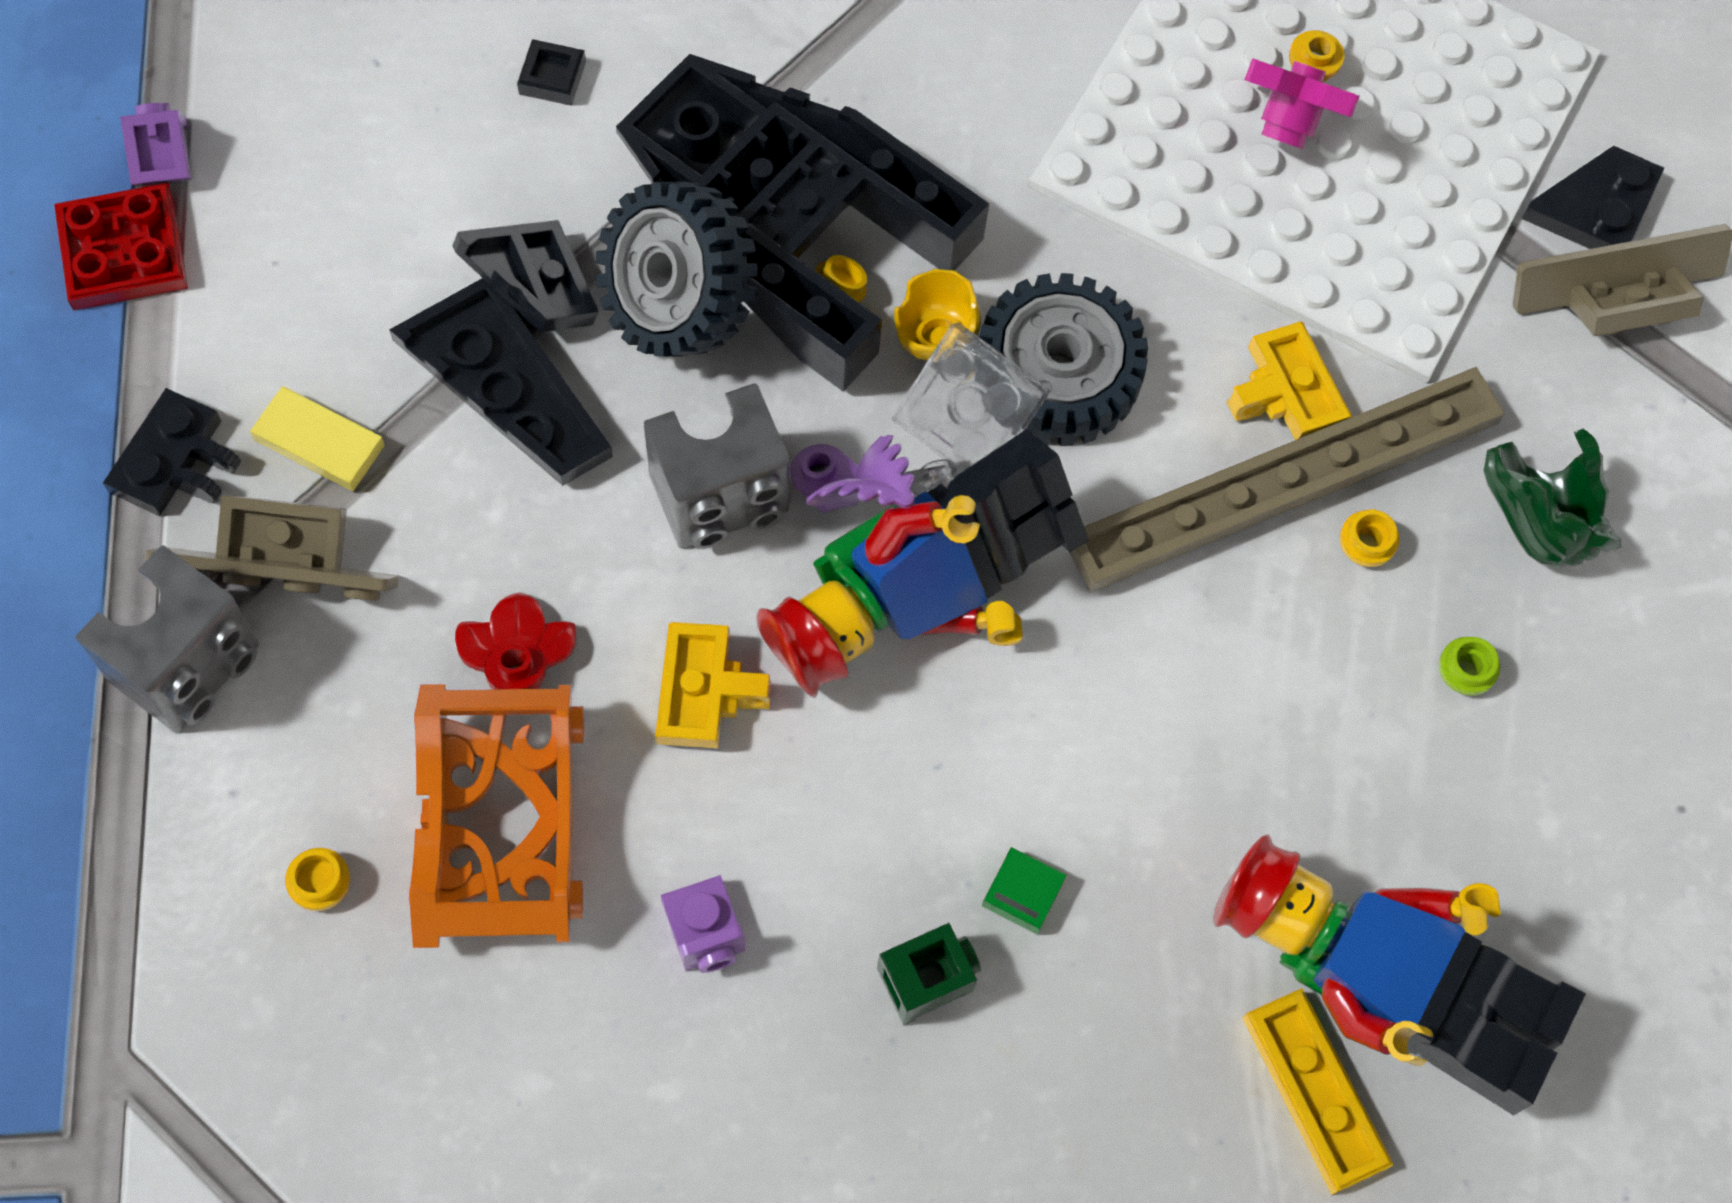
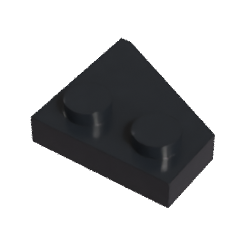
[1522,145,1664,249]
[452,220,599,332]

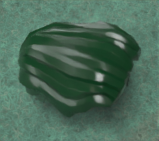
[1483,428,1622,567]

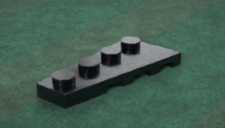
[389,278,613,486]

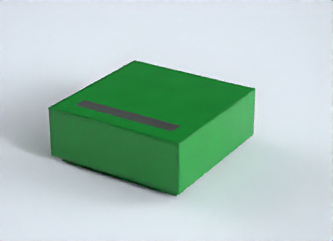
[982,847,1067,935]

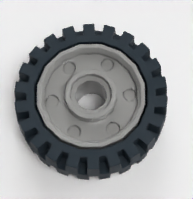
[595,182,758,357]
[975,273,1148,446]

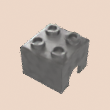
[644,383,789,549]
[75,545,259,733]

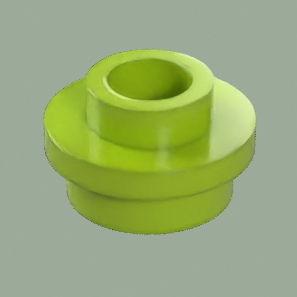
[1439,637,1500,696]

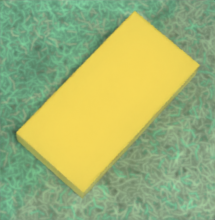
[250,386,385,492]

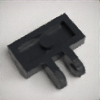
[103,388,241,516]

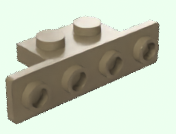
[1512,224,1732,336]
[145,495,399,600]

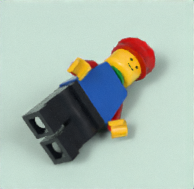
[756,428,1089,698]
[1213,834,1586,1116]

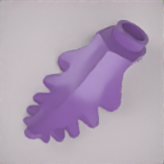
[790,435,914,514]

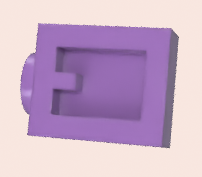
[120,103,192,187]
[661,875,745,973]

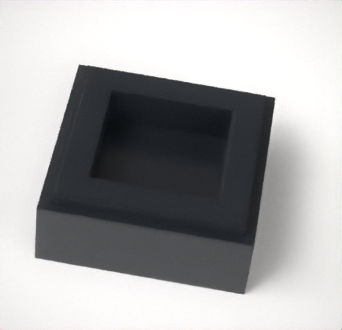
[517,39,586,106]

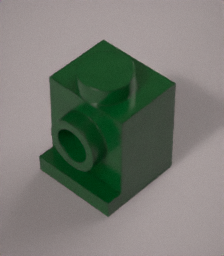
[877,922,981,1026]

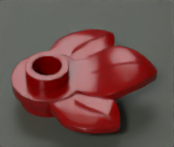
[455,592,577,690]

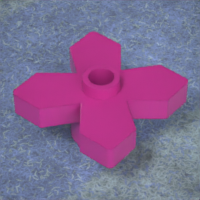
[1244,58,1360,149]

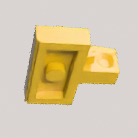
[1226,321,1352,440]
[655,622,772,749]

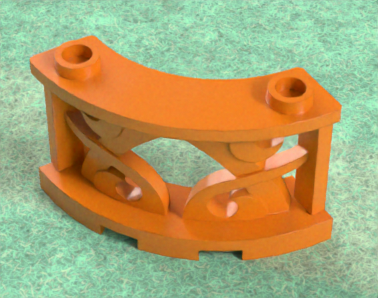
[409,684,584,948]

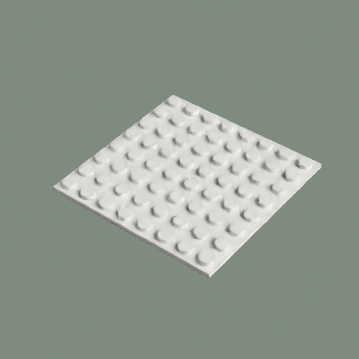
[1027,0,1601,383]

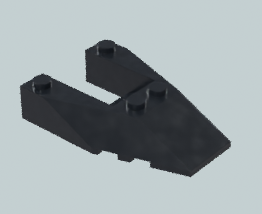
[616,54,989,392]

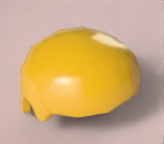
[894,268,981,362]

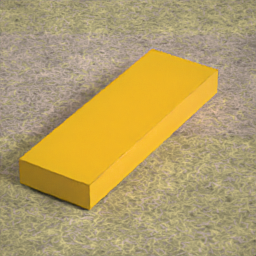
[1242,988,1394,1195]

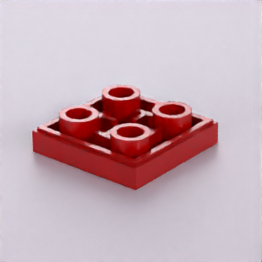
[54,183,188,311]

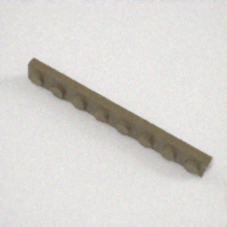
[1070,366,1505,593]

